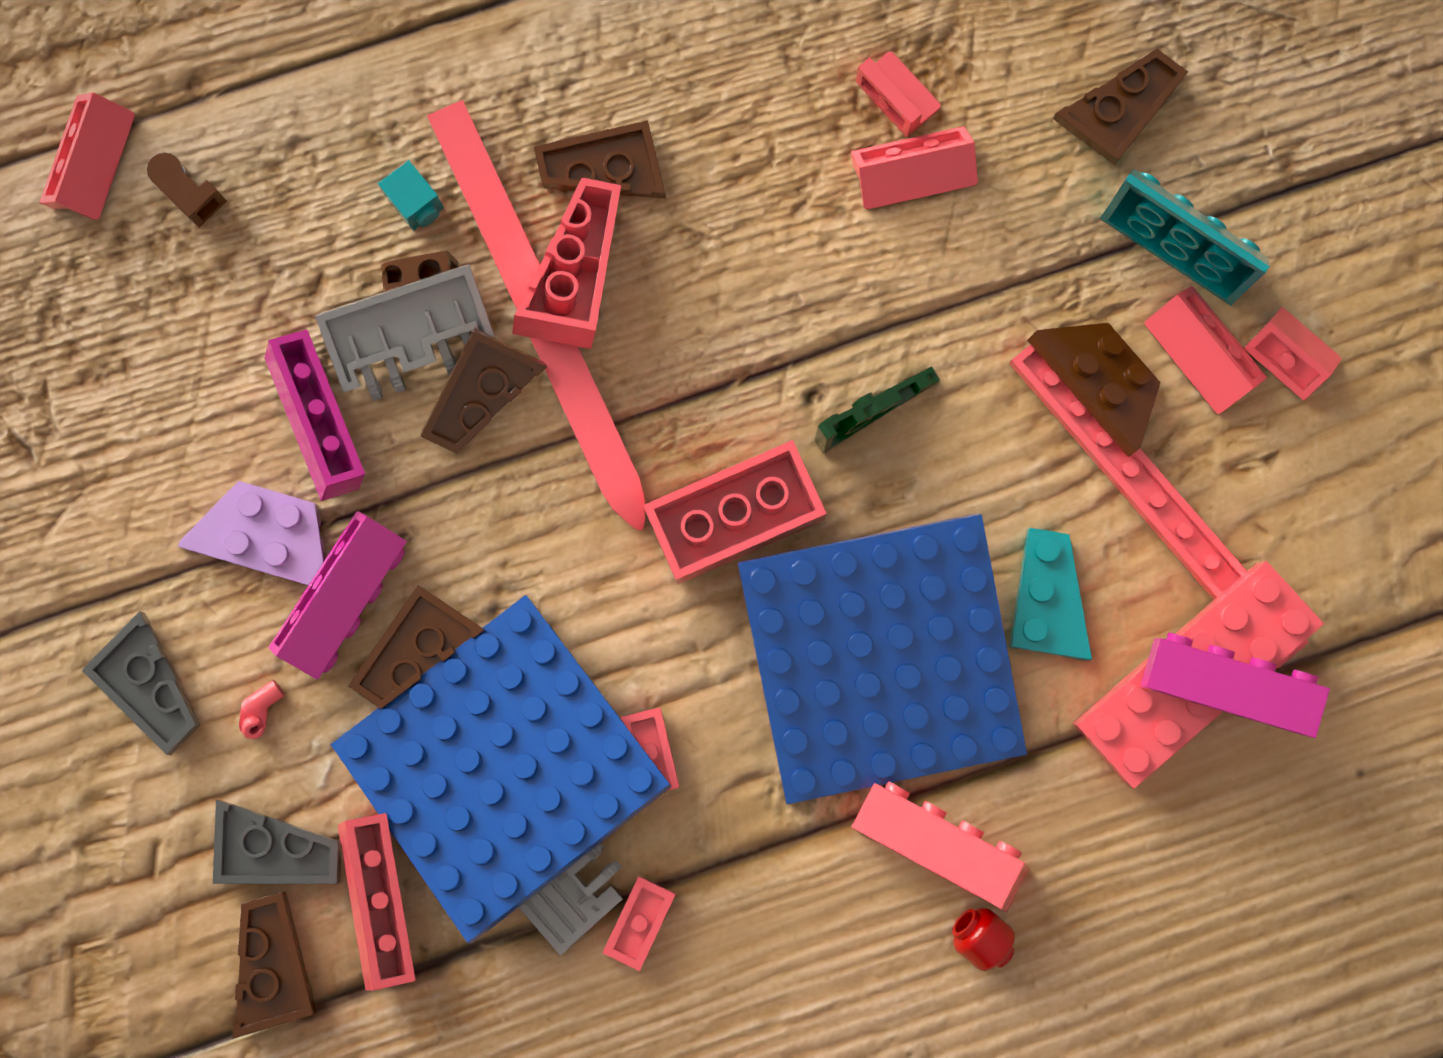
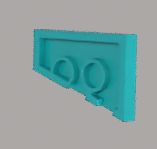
[1009,528,1092,661]

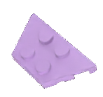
[178,481,326,586]

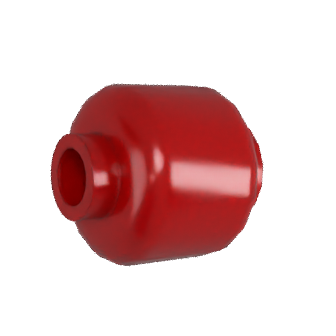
[952,908,1015,971]

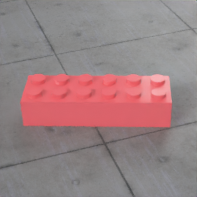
[1072,561,1324,789]

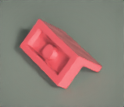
[856,51,941,137]
[1244,307,1341,401]

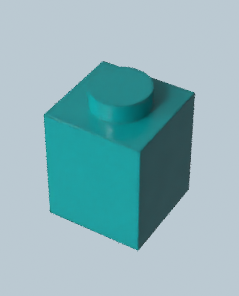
[377,160,444,231]

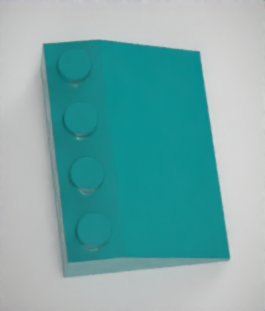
[1100,169,1270,306]

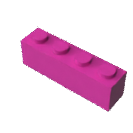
[264,330,365,501]
[268,511,407,680]
[1140,632,1330,738]

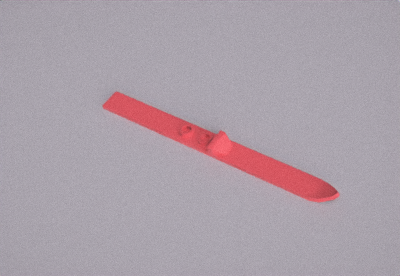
[427,100,645,530]

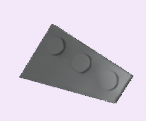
[82,611,200,755]
[213,800,341,884]

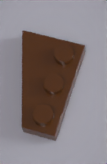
[1053,49,1188,165]
[534,120,666,199]
[420,328,547,454]
[348,585,485,709]
[232,891,317,1039]

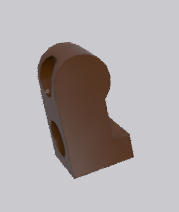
[147,152,227,228]
[381,250,458,292]

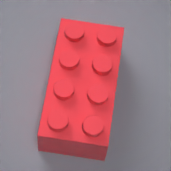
[643,440,827,585]

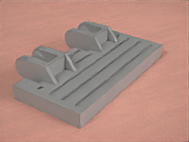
[315,264,496,401]
[519,843,623,956]

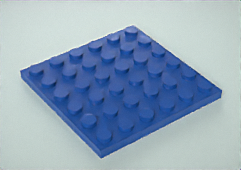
[737,513,1027,804]
[330,595,672,944]

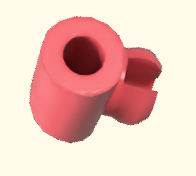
[239,680,285,739]

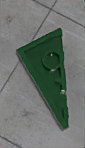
[814,366,940,454]

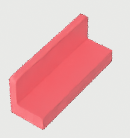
[39,92,135,220]
[851,126,978,209]
[1145,286,1267,414]

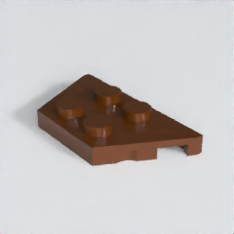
[1027,323,1161,457]

